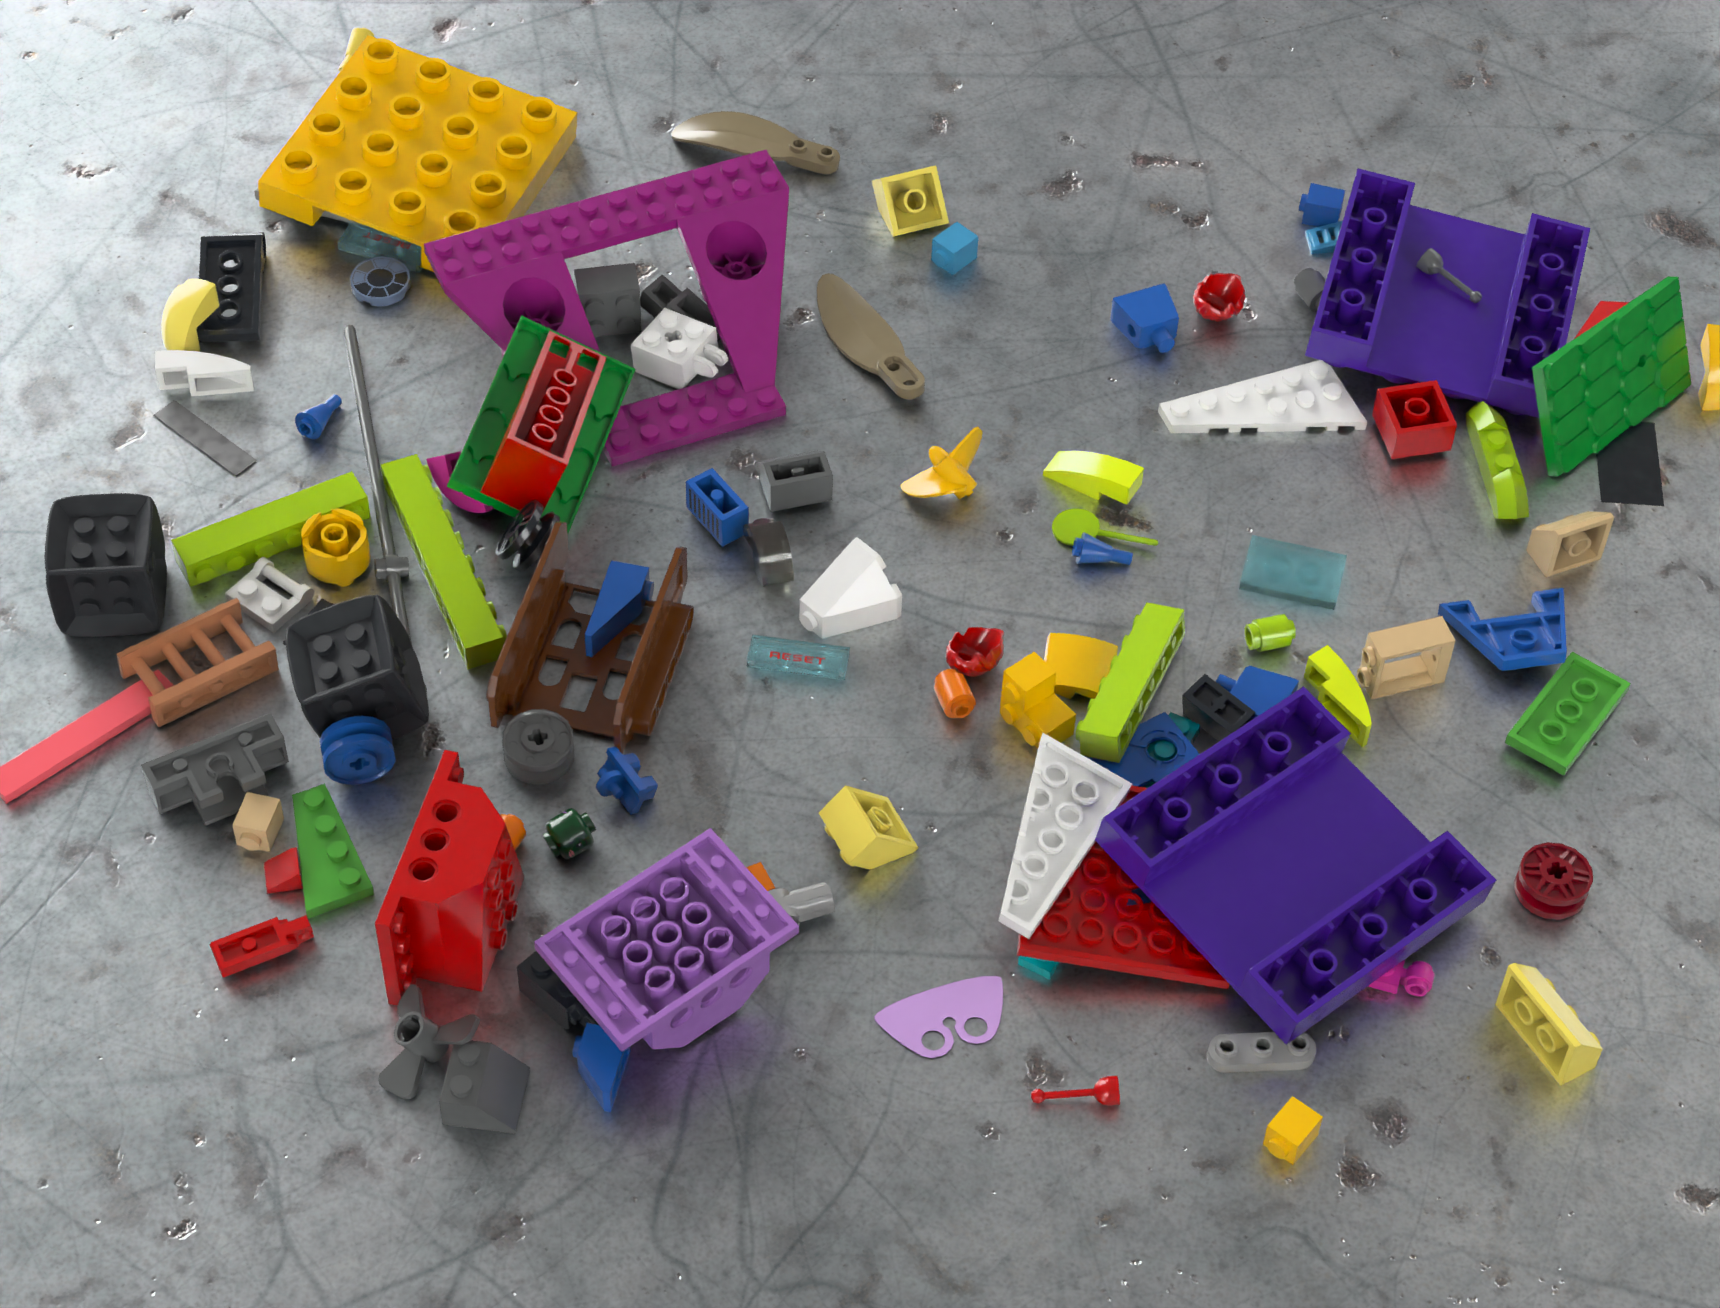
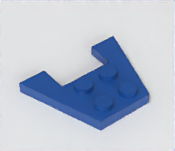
[1438,588,1567,671]

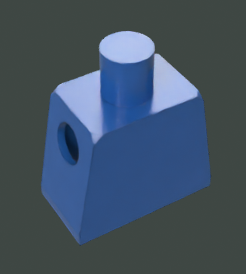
[1110,283,1179,353]
[1216,666,1299,719]

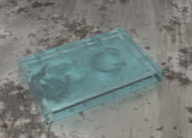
[1239,535,1347,610]

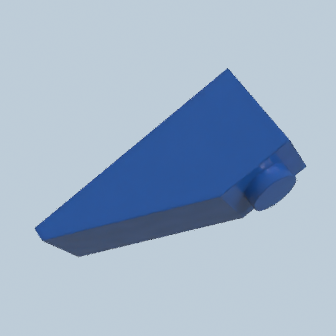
[585,560,654,657]

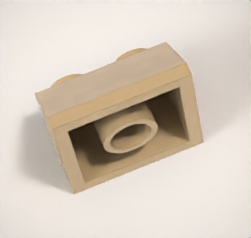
[1526,511,1614,577]

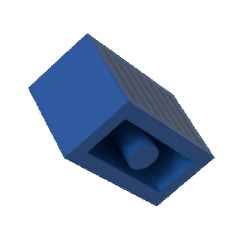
[686,468,749,547]

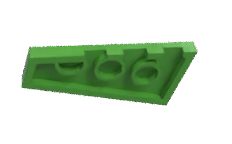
[292,783,374,919]

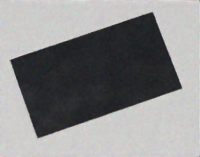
[1596,422,1664,506]

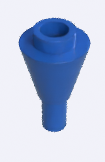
[295,394,342,439]
[1072,532,1133,565]

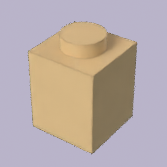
[233,792,284,852]

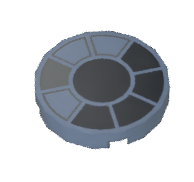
[350,256,411,307]

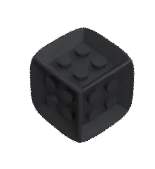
[44,493,167,637]
[285,595,429,740]

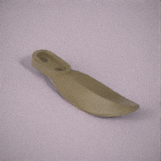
[671,111,840,174]
[817,273,925,400]

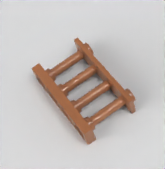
[117,598,279,727]

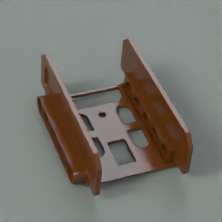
[486,521,694,754]

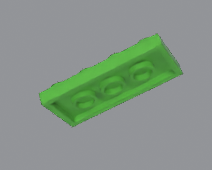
[1505,652,1631,776]

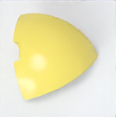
[161,278,219,352]

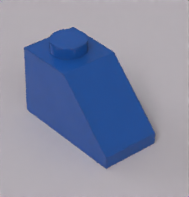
[573,1023,631,1112]

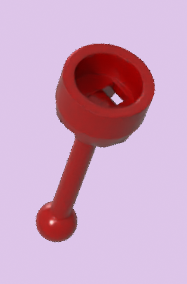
[1031,1075,1120,1106]

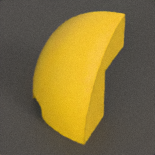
[1698,324,1720,411]

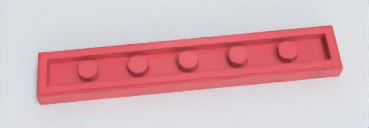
[0,669,174,804]

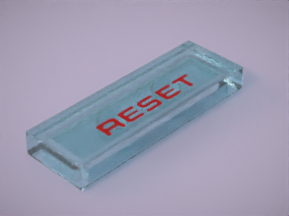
[337,223,423,272]
[747,634,850,680]

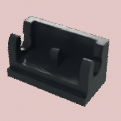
[1182,674,1255,741]

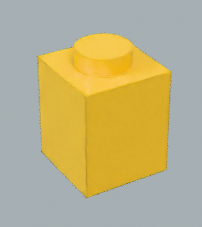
[1263,1096,1323,1165]

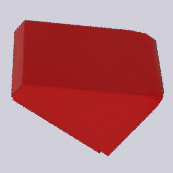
[264,847,303,894]

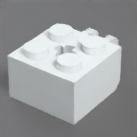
[631,308,728,389]

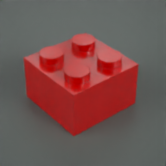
[1372,380,1457,459]

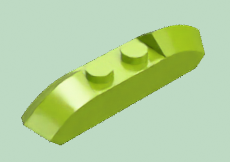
[1466,401,1529,519]

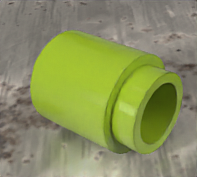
[1244,614,1296,652]

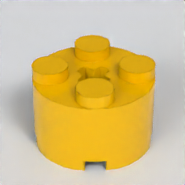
[301,509,371,587]

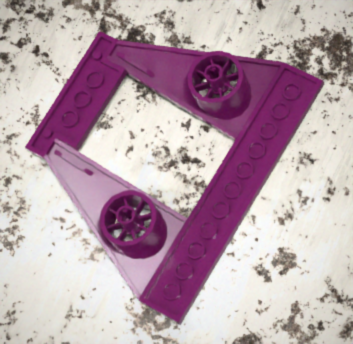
[424,150,789,467]

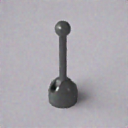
[1416,248,1482,303]

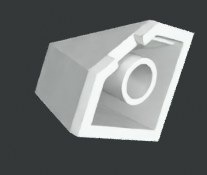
[799,537,902,639]

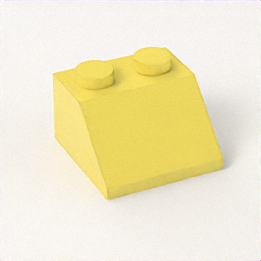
[871,165,949,237]
[819,785,919,870]

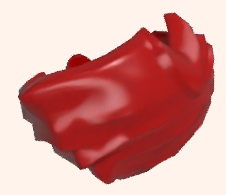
[1193,273,1246,322]
[946,627,1005,677]

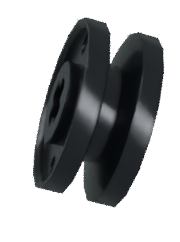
[495,499,560,572]

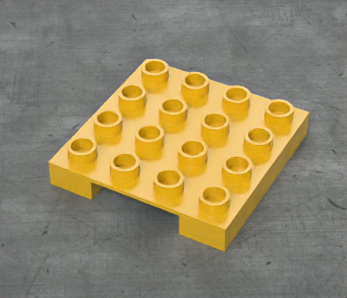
[258,35,578,272]

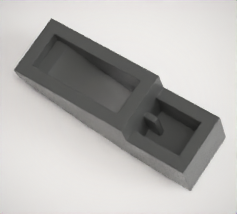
[640,275,721,342]

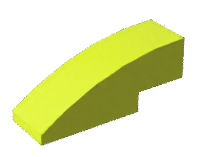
[1043,451,1144,505]
[1304,645,1372,747]

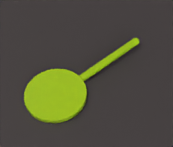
[1052,508,1158,546]

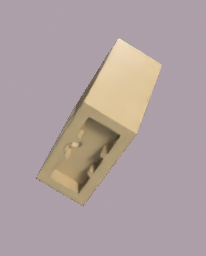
[1357,616,1455,699]

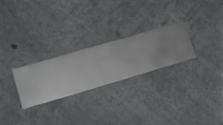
[153,400,257,476]

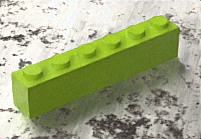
[171,471,371,587]
[1075,602,1185,763]

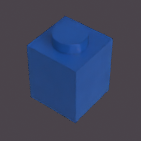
[1298,183,1346,227]

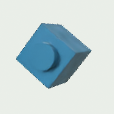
[931,222,979,275]

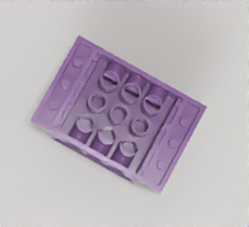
[534,828,799,1051]

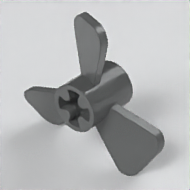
[378,984,480,1099]

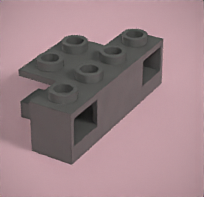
[141,713,289,826]

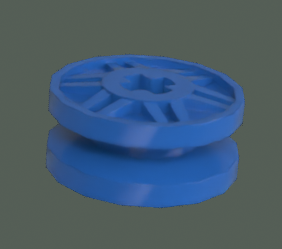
[319,716,396,785]

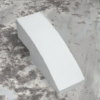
[155,350,254,397]

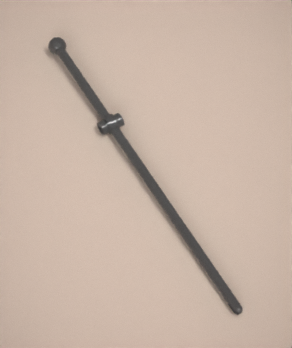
[344,325,427,694]

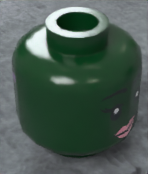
[542,808,597,860]

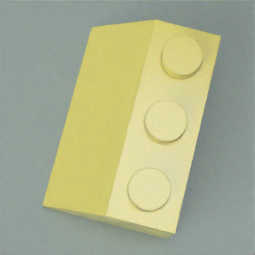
[1495,963,1603,1086]

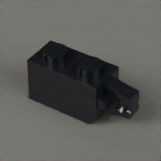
[517,951,599,1029]

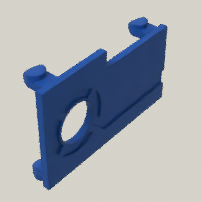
[1085,712,1200,787]

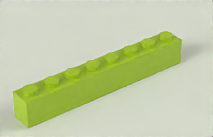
[380,454,507,670]

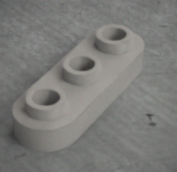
[1207,1032,1316,1073]

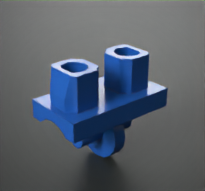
[596,746,658,815]

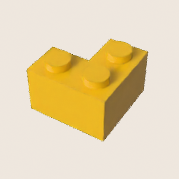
[1000,651,1076,749]

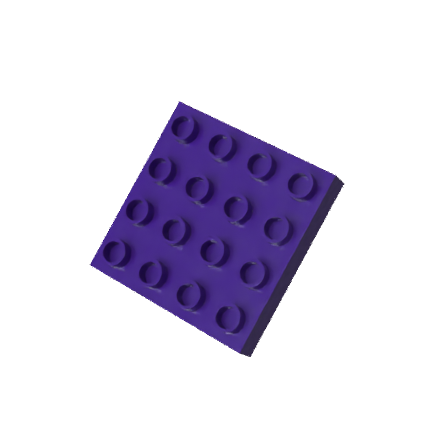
[1305,168,1591,418]
[1095,686,1497,1045]

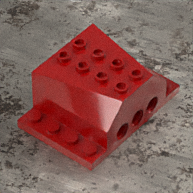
[375,750,525,1006]

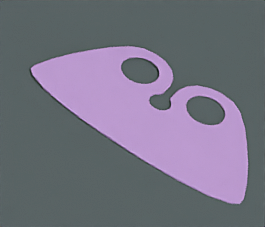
[874,976,1003,1058]

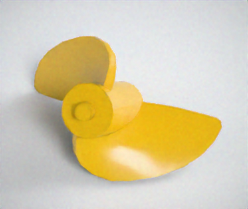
[900,426,983,499]

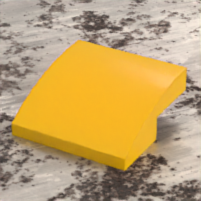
[1044,633,1118,699]

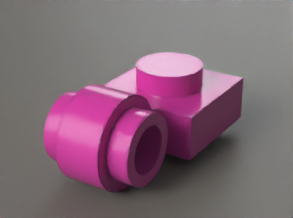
[1367,960,1435,997]

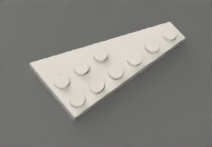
[1158,360,1367,433]
[998,732,1132,939]

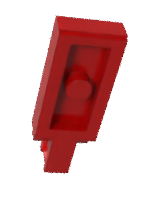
[209,915,314,978]

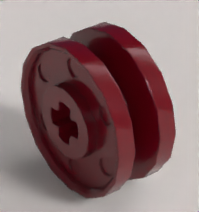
[1514,842,1593,920]

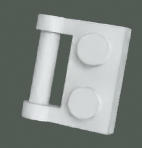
[225,557,314,633]

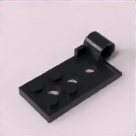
[196,232,266,343]

